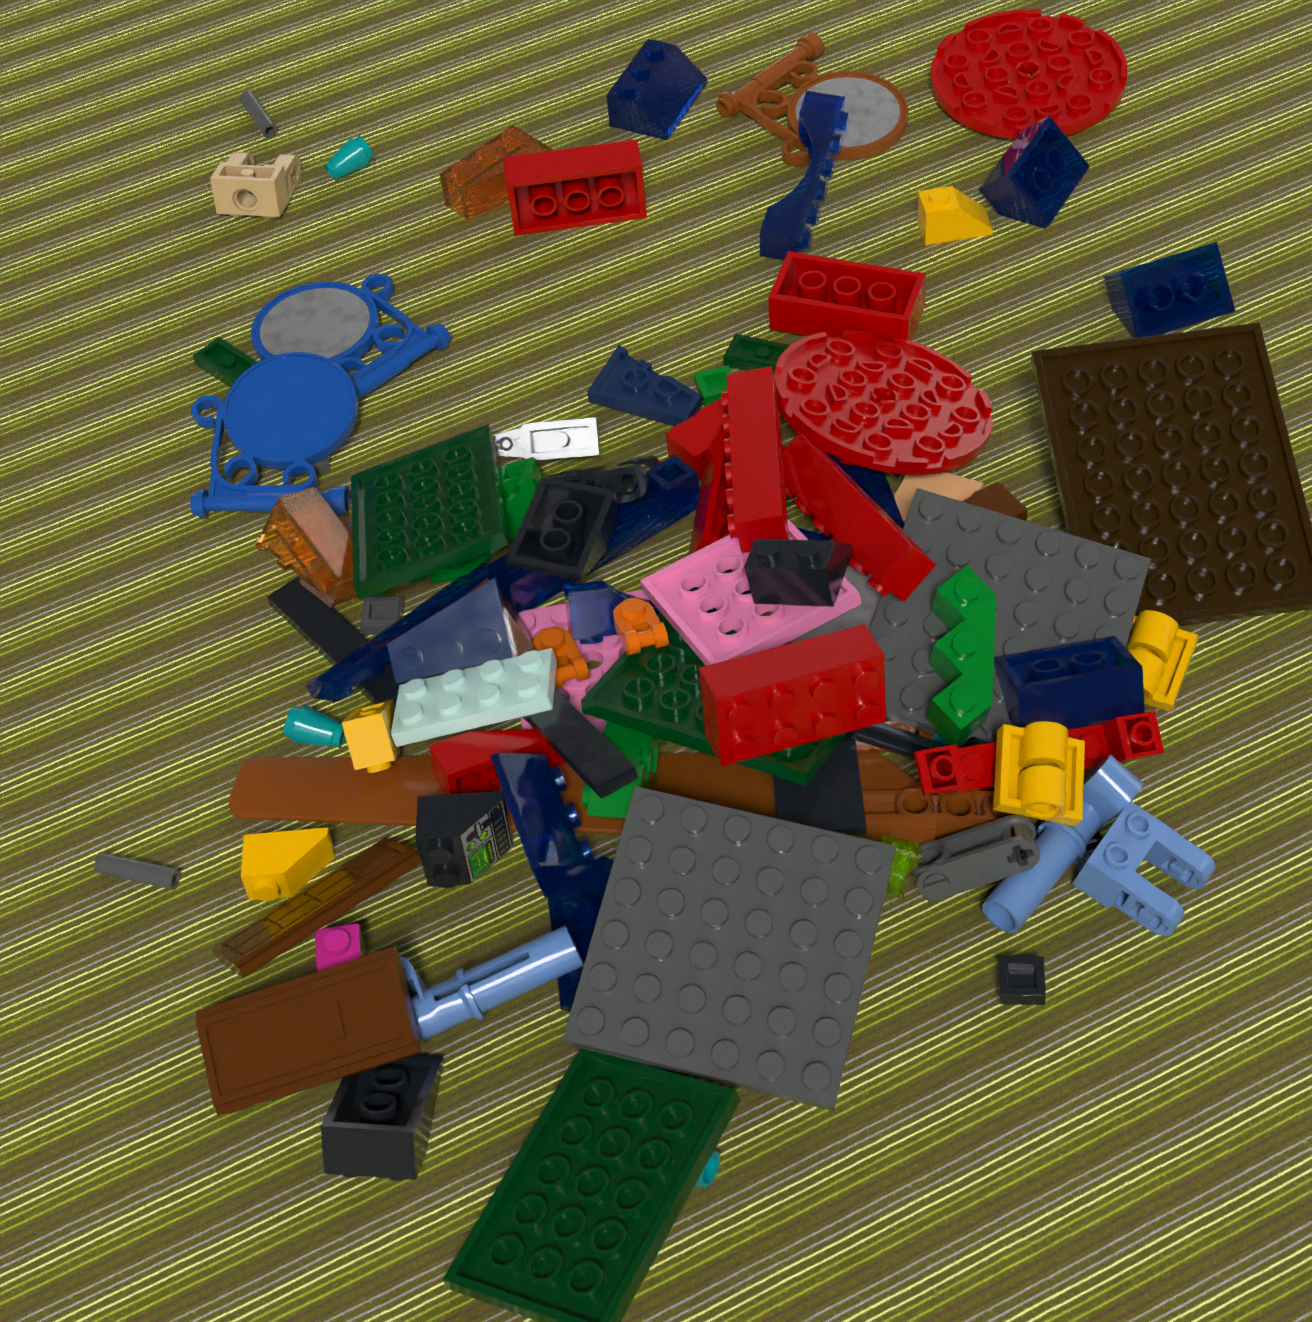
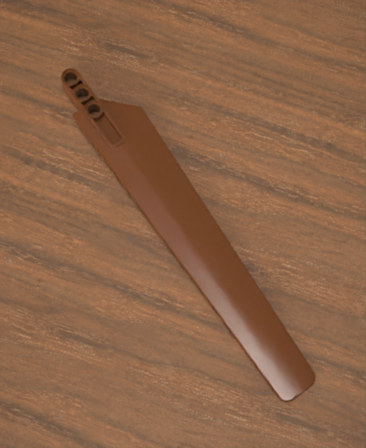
[229,751,1016,847]

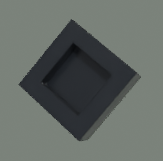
[998,956,1046,1005]

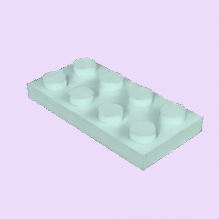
[391,648,557,747]

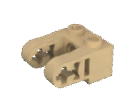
[210,152,301,219]

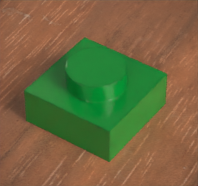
[694,365,732,407]

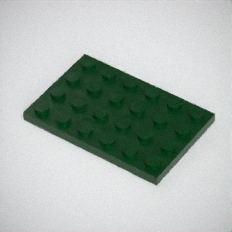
[351,424,509,600]
[581,612,846,786]
[442,1048,741,1322]

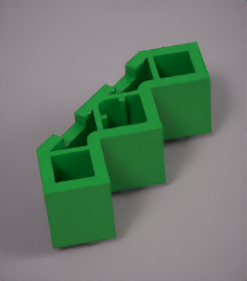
[428,457,543,584]
[926,565,996,746]
[582,721,667,820]

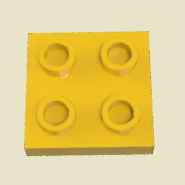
[1113,610,1198,712]
[993,721,1085,827]

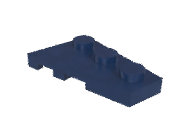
[587,345,702,426]
[387,577,515,683]

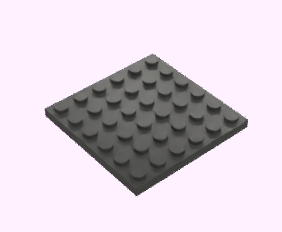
[869,488,1151,778]
[563,786,896,1111]

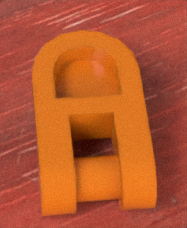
[613,598,669,656]
[533,627,590,689]

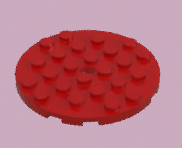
[930,9,1127,142]
[774,330,994,475]

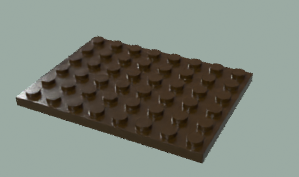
[1031,322,1312,626]

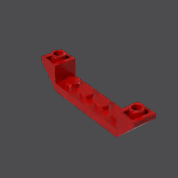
[914,711,1165,796]

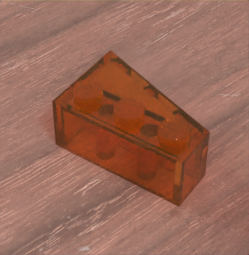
[440,125,553,219]
[255,487,358,607]

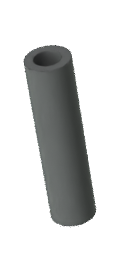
[240,91,277,138]
[94,852,180,890]

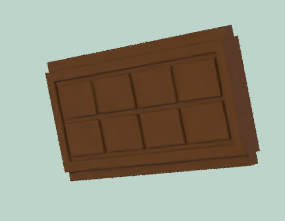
[212,838,422,978]
[195,947,421,1117]

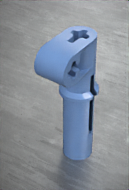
[982,754,1144,933]
[398,925,584,1042]

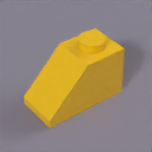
[918,186,993,245]
[342,699,400,773]
[241,827,335,901]

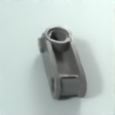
[907,814,1040,902]

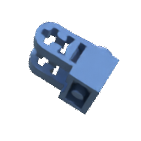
[1072,801,1215,936]

